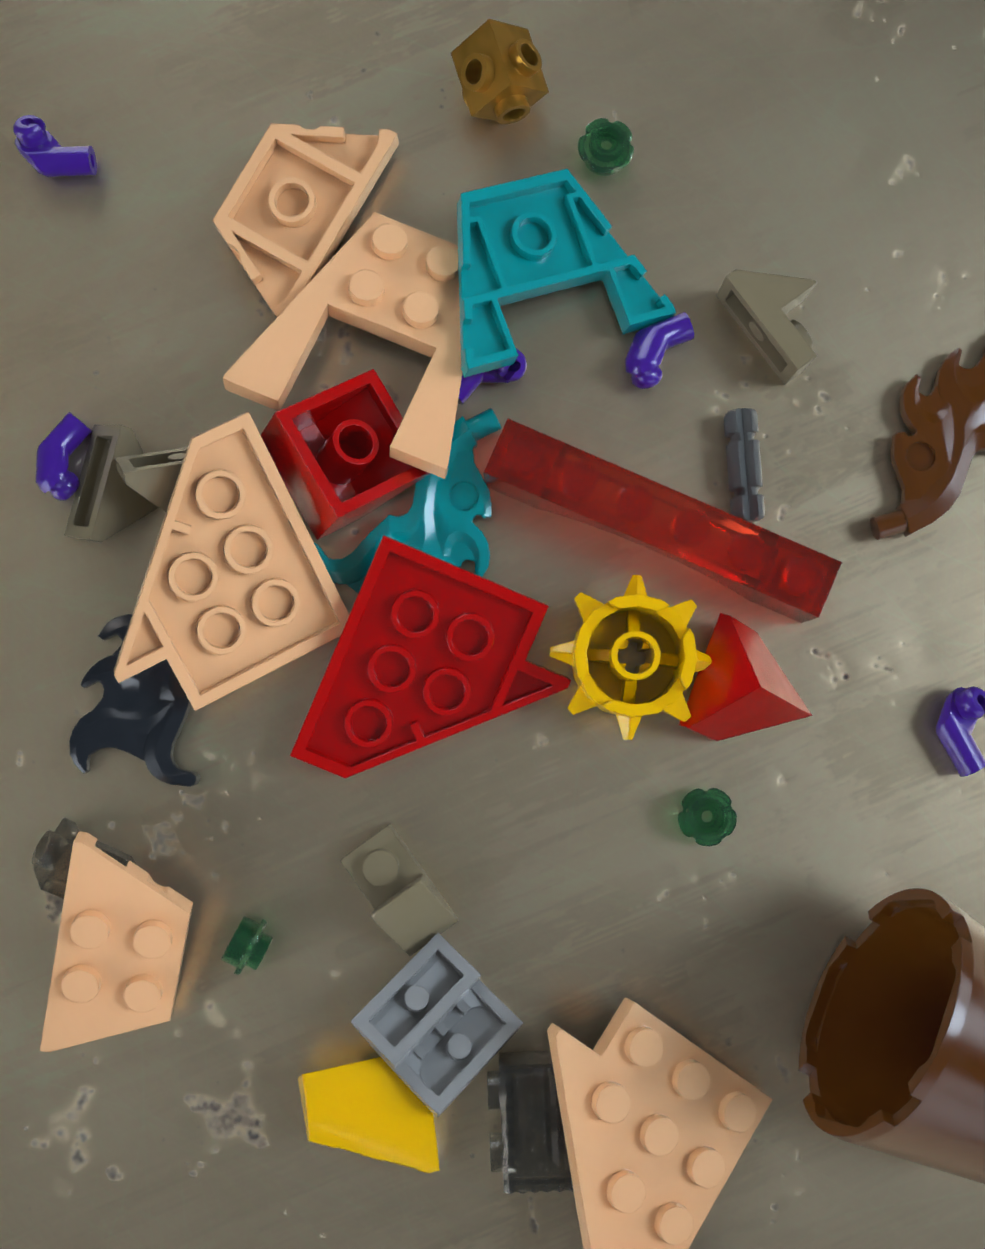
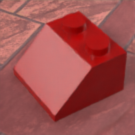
[261,369,430,540]

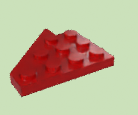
[290,535,571,778]

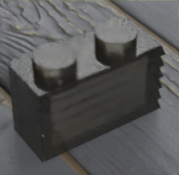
[487,1050,573,1194]

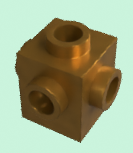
[451,19,549,125]

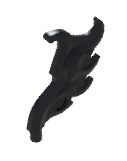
[69,614,200,787]

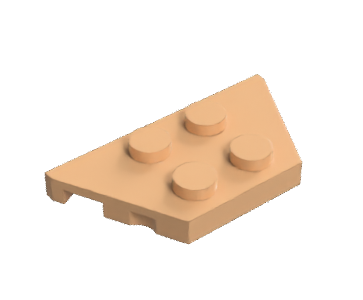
[212,123,399,318]
[40,831,193,1052]

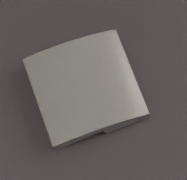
[351,933,523,1118]

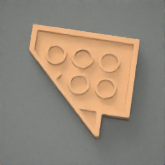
[114,412,349,711]
[547,997,773,1249]

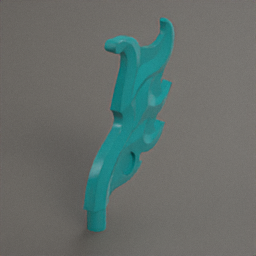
[314,408,501,594]

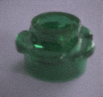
[578,118,634,176]
[678,788,737,846]
[221,916,273,975]

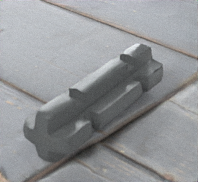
[724,408,765,523]

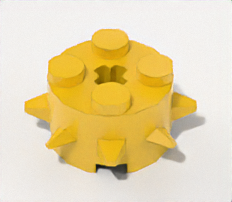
[549,575,712,740]

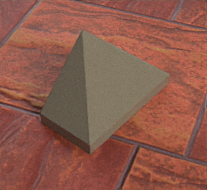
[64,425,159,542]

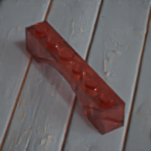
[483,418,842,623]

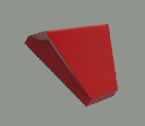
[679,613,813,741]

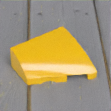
[298,1057,440,1173]

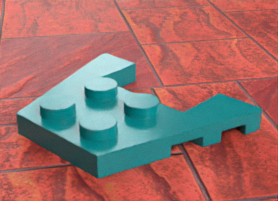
[457,169,676,378]

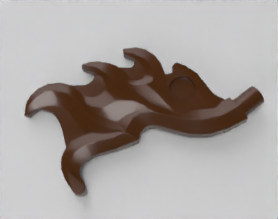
[870,348,985,540]

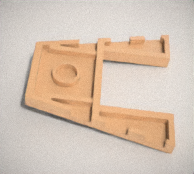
[222,212,463,479]

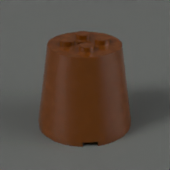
[798,888,985,1184]

